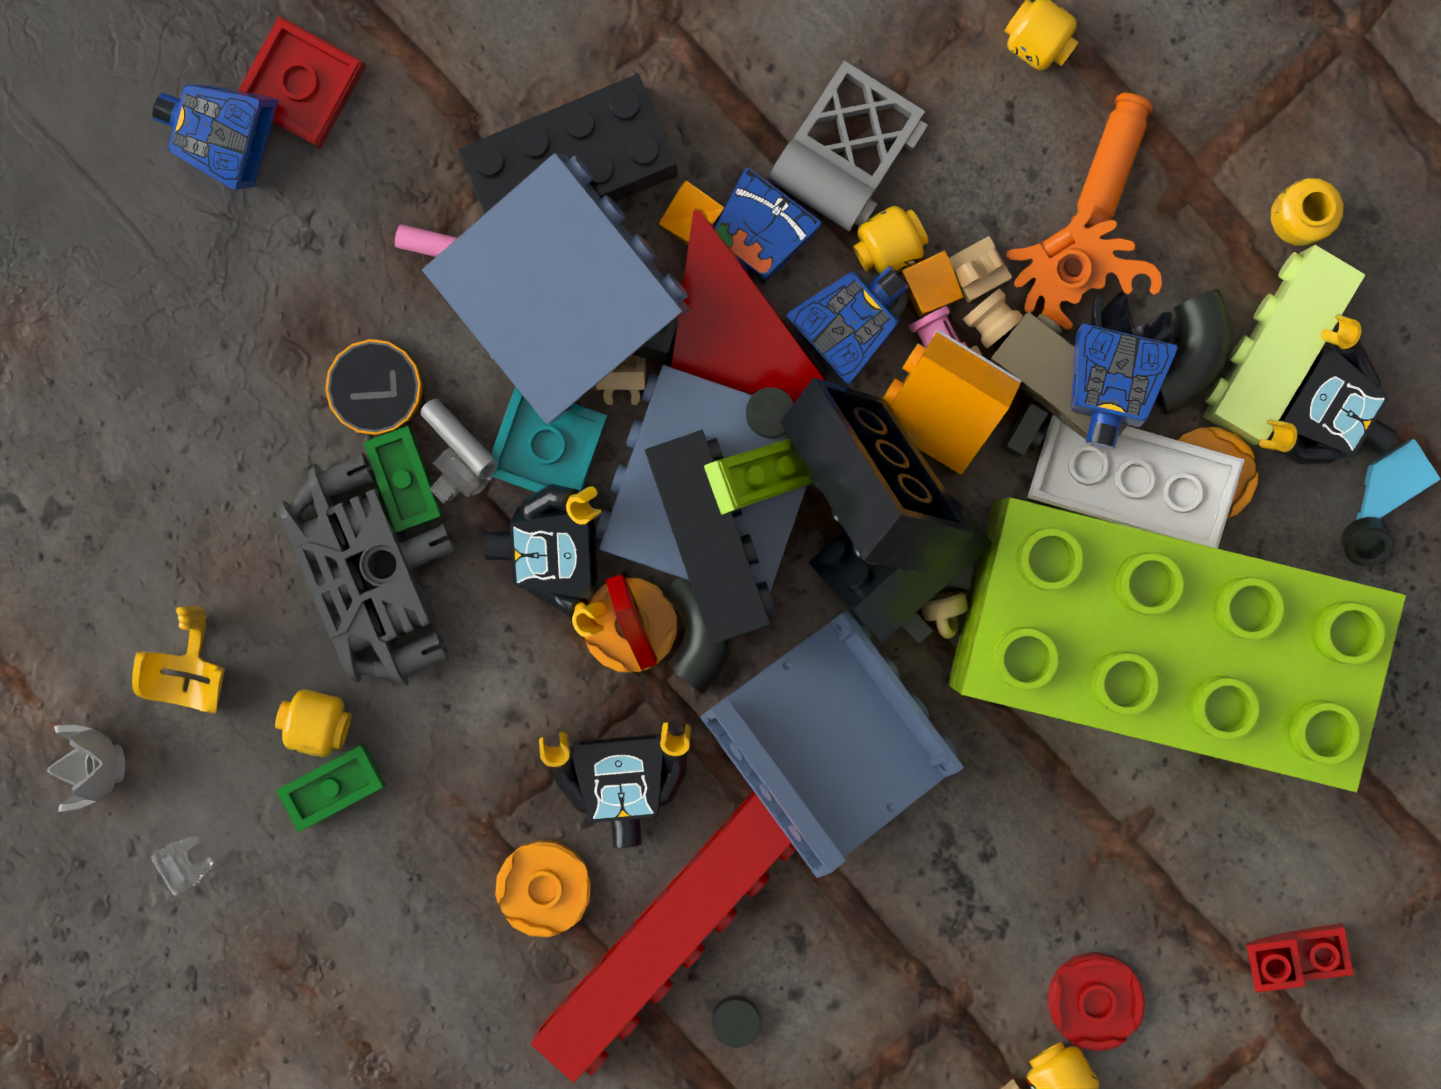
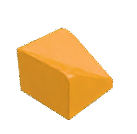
[658,180,725,246]
[900,251,963,319]

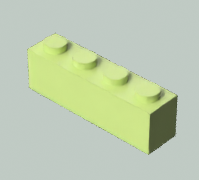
[1202,245,1365,446]

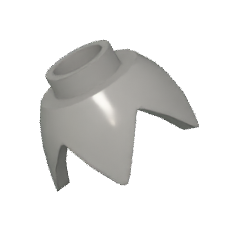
[47,725,125,812]

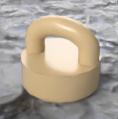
[920,590,969,639]

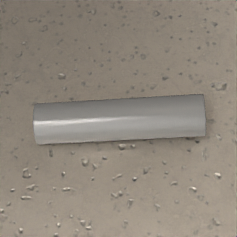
[421,399,498,479]

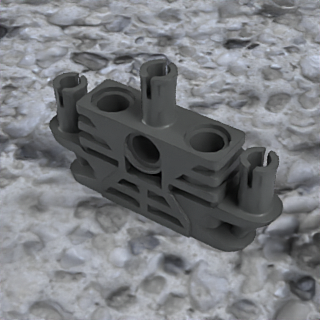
[279,453,457,686]

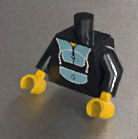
[1259,314,1398,465]
[484,484,606,637]
[539,722,691,848]

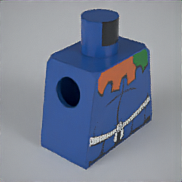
[715,167,822,283]

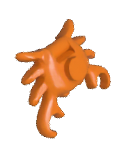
[1006,200,1162,330]

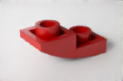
[1246,923,1354,993]

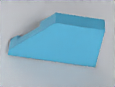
[1356,439,1440,520]

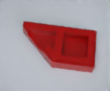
[606,574,658,670]

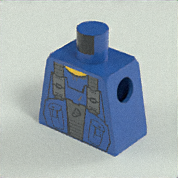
[152,84,278,189]
[786,266,909,384]
[1071,323,1178,449]

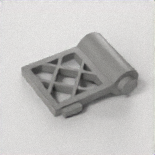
[768,60,928,231]

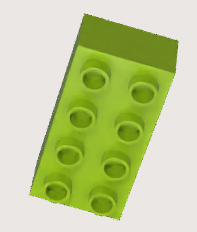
[948,497,1406,793]

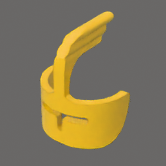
[132,605,225,714]

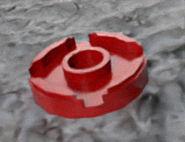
[1047,952,1146,1052]

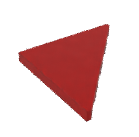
[671,208,829,403]

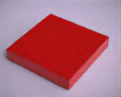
[238,16,366,149]

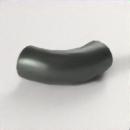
[1155,288,1231,415]
[662,577,731,695]

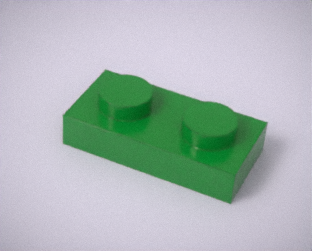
[363,426,444,533]
[276,743,387,833]

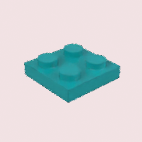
[491,386,609,492]

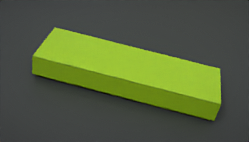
[704,439,813,515]

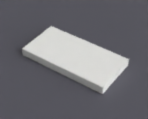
[1027,415,1244,549]

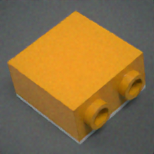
[883,329,1022,475]

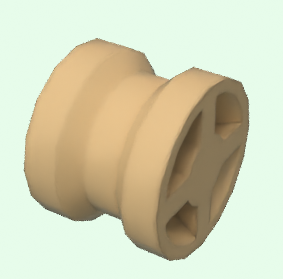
[962,288,1024,349]

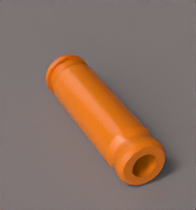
[1071,92,1153,237]

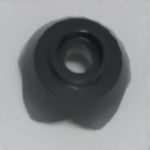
[1091,291,1175,343]

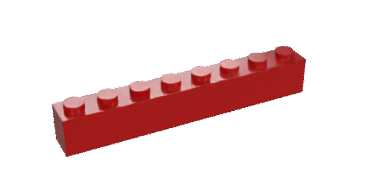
[531,791,796,1083]

